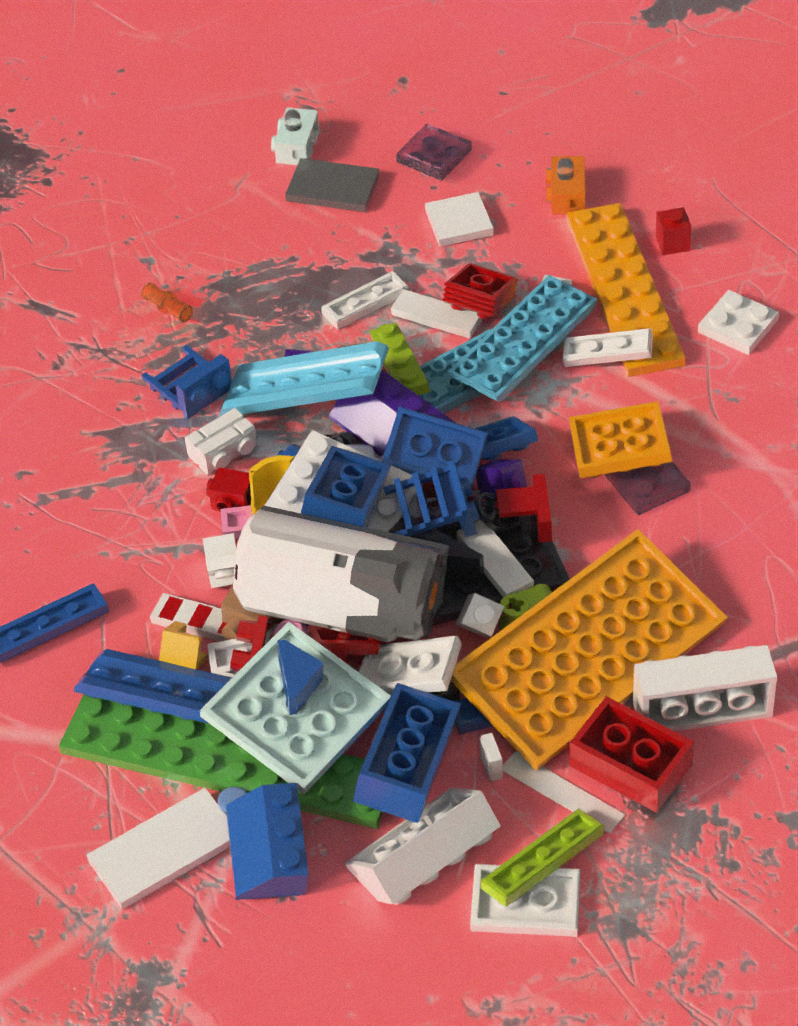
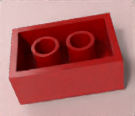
[569,696,694,813]

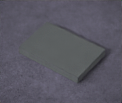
[285,158,380,212]

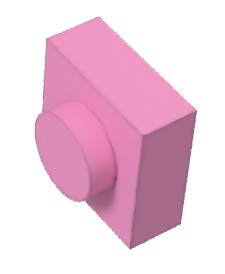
[221,505,252,539]

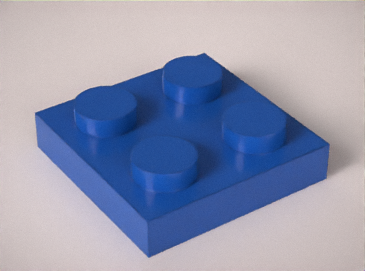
[475,416,538,460]

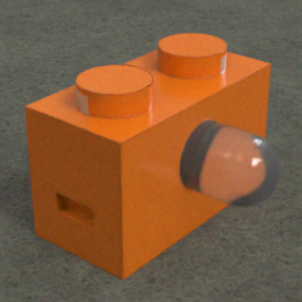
[546,156,585,214]

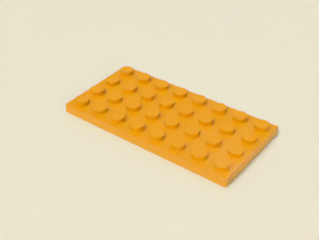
[450,529,728,771]

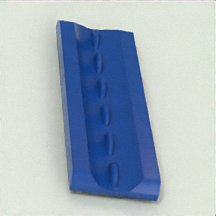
[74,649,232,724]

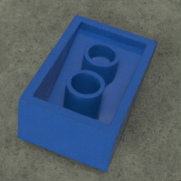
[301,446,391,528]

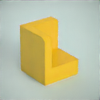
[159,621,207,670]

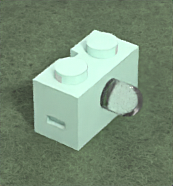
[271,107,320,165]

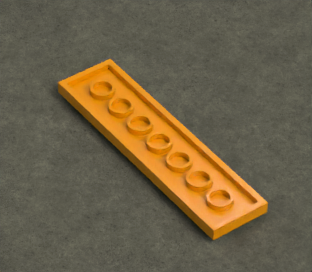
[566,203,685,377]

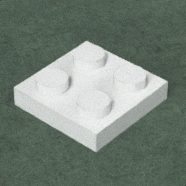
[698,290,779,355]

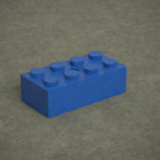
[353,683,461,823]

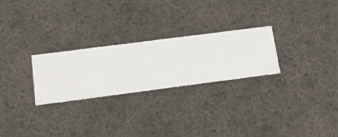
[503,751,625,834]

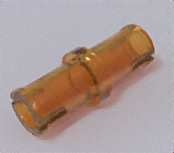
[141,282,193,322]

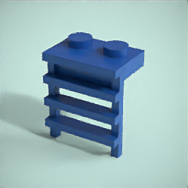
[142,345,232,419]
[383,460,480,537]

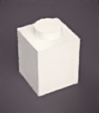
[455,593,504,638]

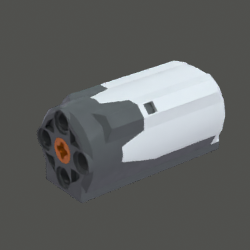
[233,505,449,642]

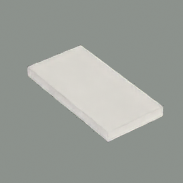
[86,787,230,910]

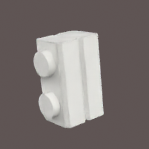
[185,408,257,475]

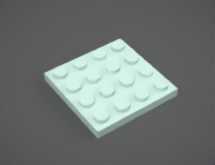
[200,622,391,794]

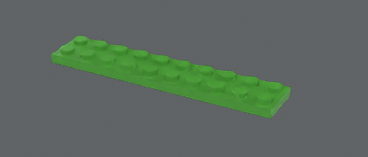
[59,694,384,829]

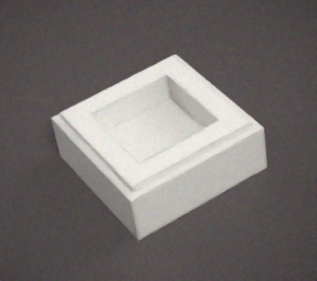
[480,733,503,782]

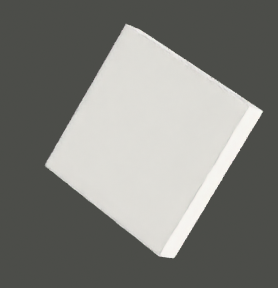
[425,192,494,247]

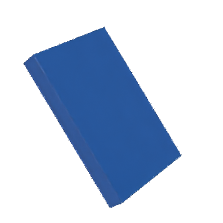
[382,406,488,489]

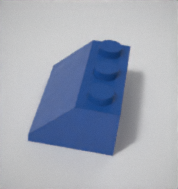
[226,783,309,900]

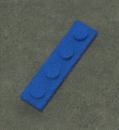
[0,583,109,663]

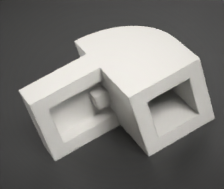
[203,533,237,589]

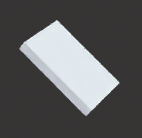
[359,636,462,696]
[470,864,580,937]

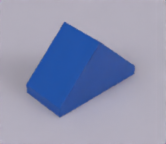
[277,639,324,715]

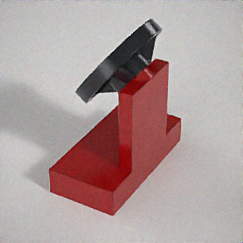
[475,473,552,543]

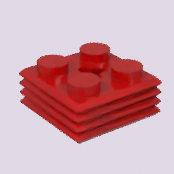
[442,263,519,319]

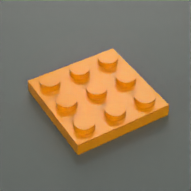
[568,401,672,478]

